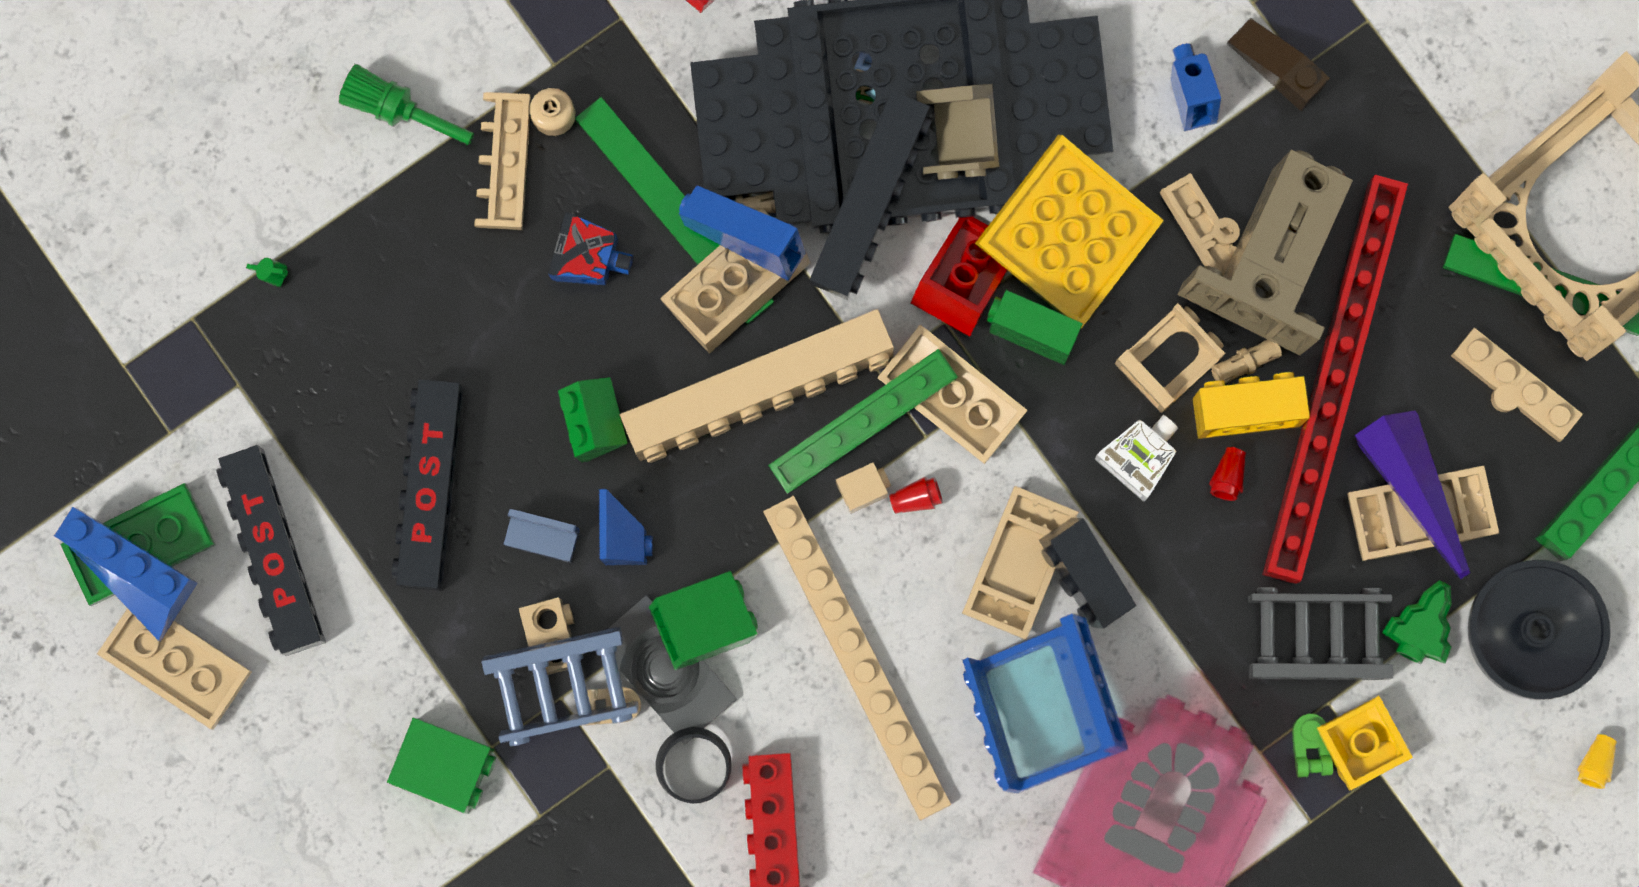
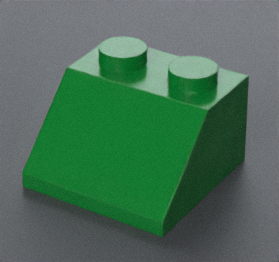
[558,377,628,463]

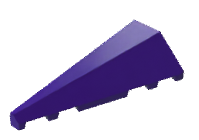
[1355,410,1470,579]

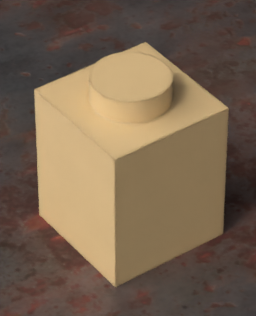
[836,462,891,514]

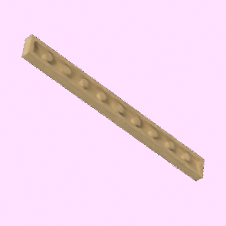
[763,496,951,821]

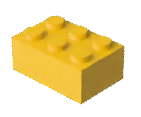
[1193,372,1310,439]

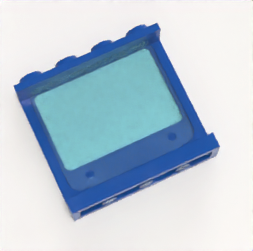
[962,614,1129,794]

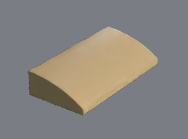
[660,208,810,354]

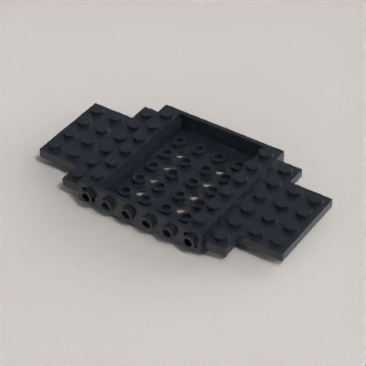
[690,0,1113,234]

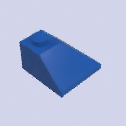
[599,489,653,565]

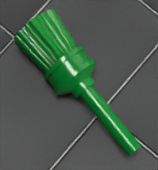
[338,64,474,145]

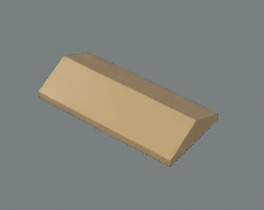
[877,324,1028,464]

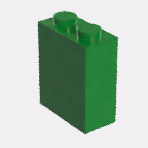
[987,290,1083,365]
[648,571,758,671]
[387,717,496,814]

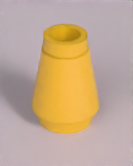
[1577,734,1617,789]

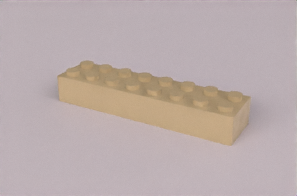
[620,309,894,463]

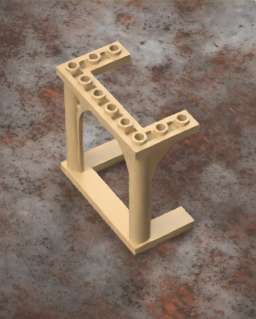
[1449,51,1639,361]

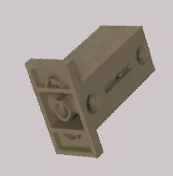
[1177,149,1353,355]

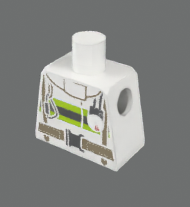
[1095,415,1178,501]

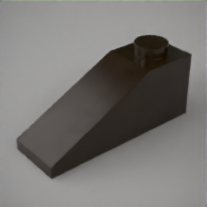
[1227,18,1330,111]

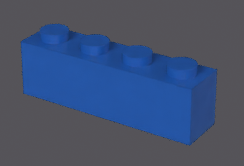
[54,507,198,642]

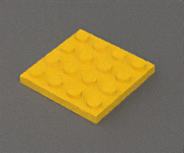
[975,135,1164,328]

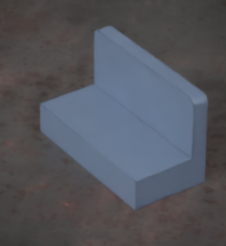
[503,509,580,563]

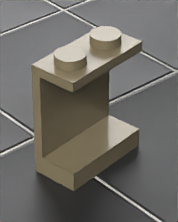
[916,84,999,179]

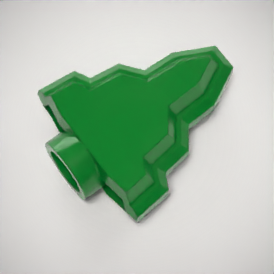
[1382,580,1452,664]

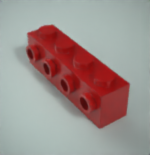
[742,753,800,887]

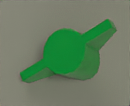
[246,258,288,287]

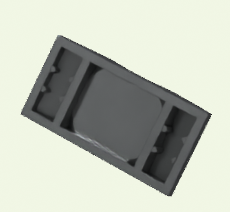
[608,595,737,745]

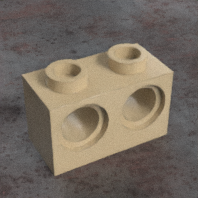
[519,597,583,675]

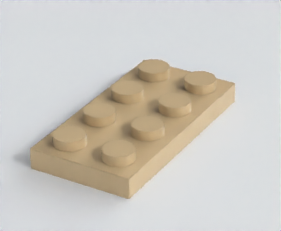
[97,608,252,730]

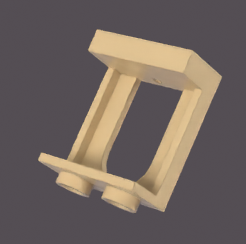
[1115,304,1225,414]

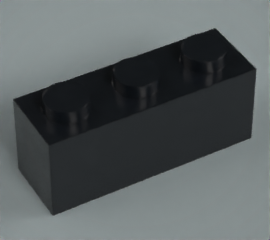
[1039,517,1137,629]

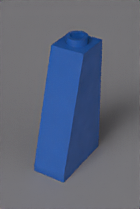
[679,186,806,281]

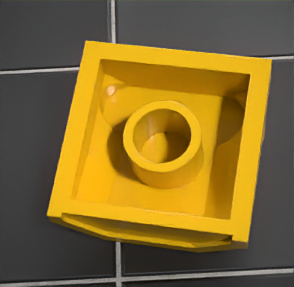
[1317,696,1413,791]

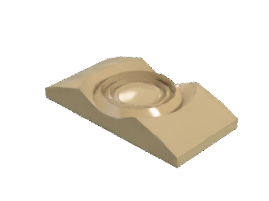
[1347,466,1499,561]
[962,486,1079,640]

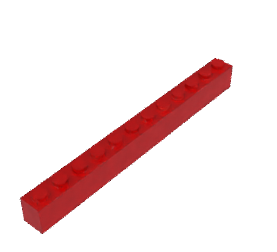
[1262,175,1408,584]

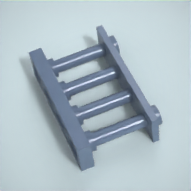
[481,626,639,746]

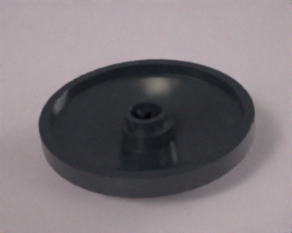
[1467,560,1610,700]

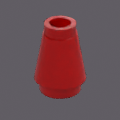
[1209,447,1246,501]
[889,476,943,514]

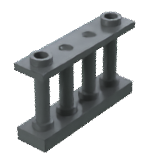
[1248,587,1393,680]

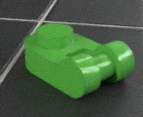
[1292,714,1333,778]

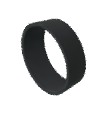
[655,727,732,804]

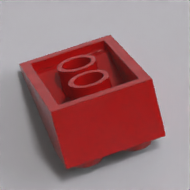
[910,217,1008,336]

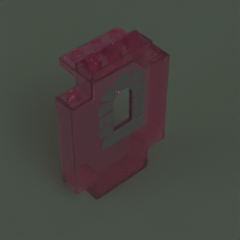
[1033,694,1268,887]

